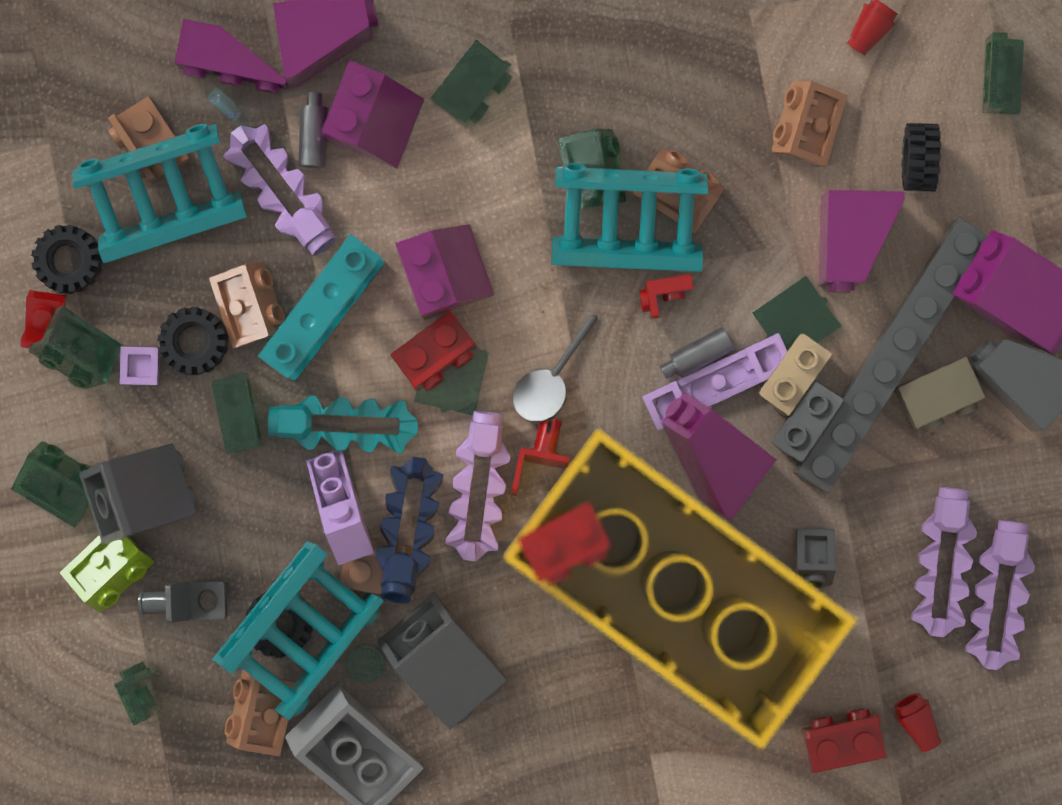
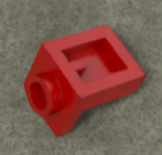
[639,274,693,319]
[20,290,67,353]

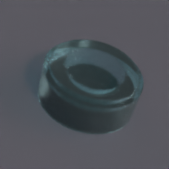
[208,87,244,122]

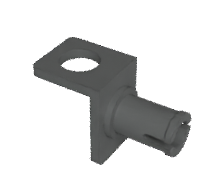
[138,581,227,622]

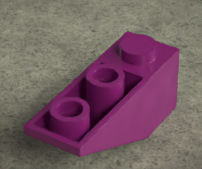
[174,19,289,94]

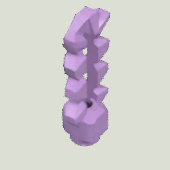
[223,124,337,256]
[445,411,510,561]
[911,487,977,637]
[965,520,1035,670]

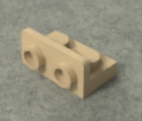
[759,334,832,416]

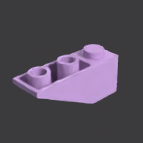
[306,450,374,565]

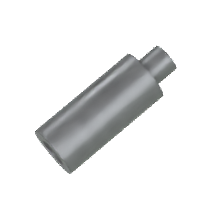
[298,92,328,168]
[659,327,735,379]

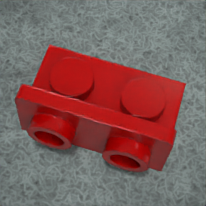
[390,310,478,392]
[517,502,612,586]
[802,708,887,773]

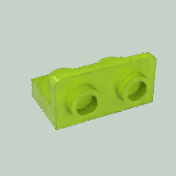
[60,536,154,613]

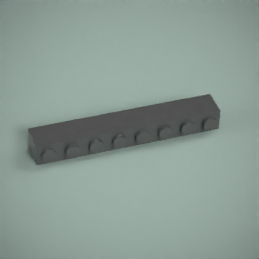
[793,218,988,493]

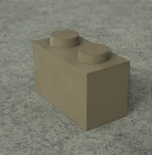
[894,357,985,433]

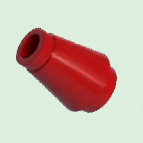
[847,0,898,56]
[894,693,941,752]

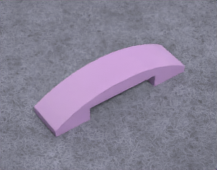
[642,333,787,430]

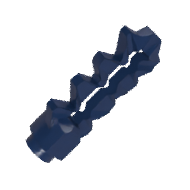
[375,457,444,603]

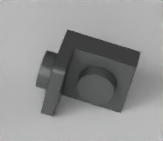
[795,528,836,589]

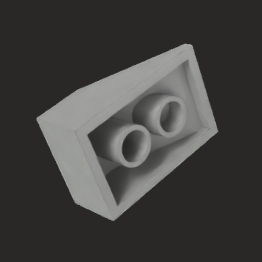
[285,684,424,805]

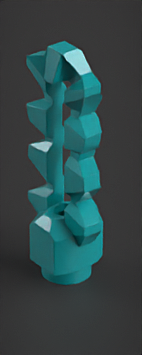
[268,396,418,453]

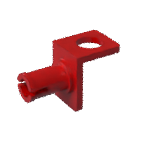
[511,418,570,496]

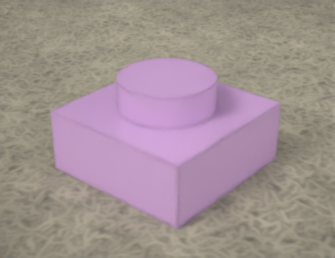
[120,347,160,385]

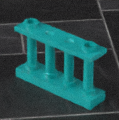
[72,124,247,264]
[551,163,708,272]
[258,234,386,381]
[212,541,384,720]

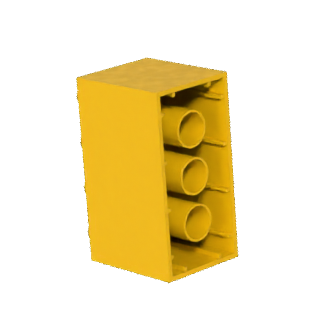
[503,429,857,749]

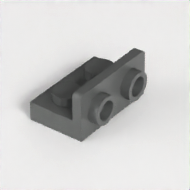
[772,381,845,463]

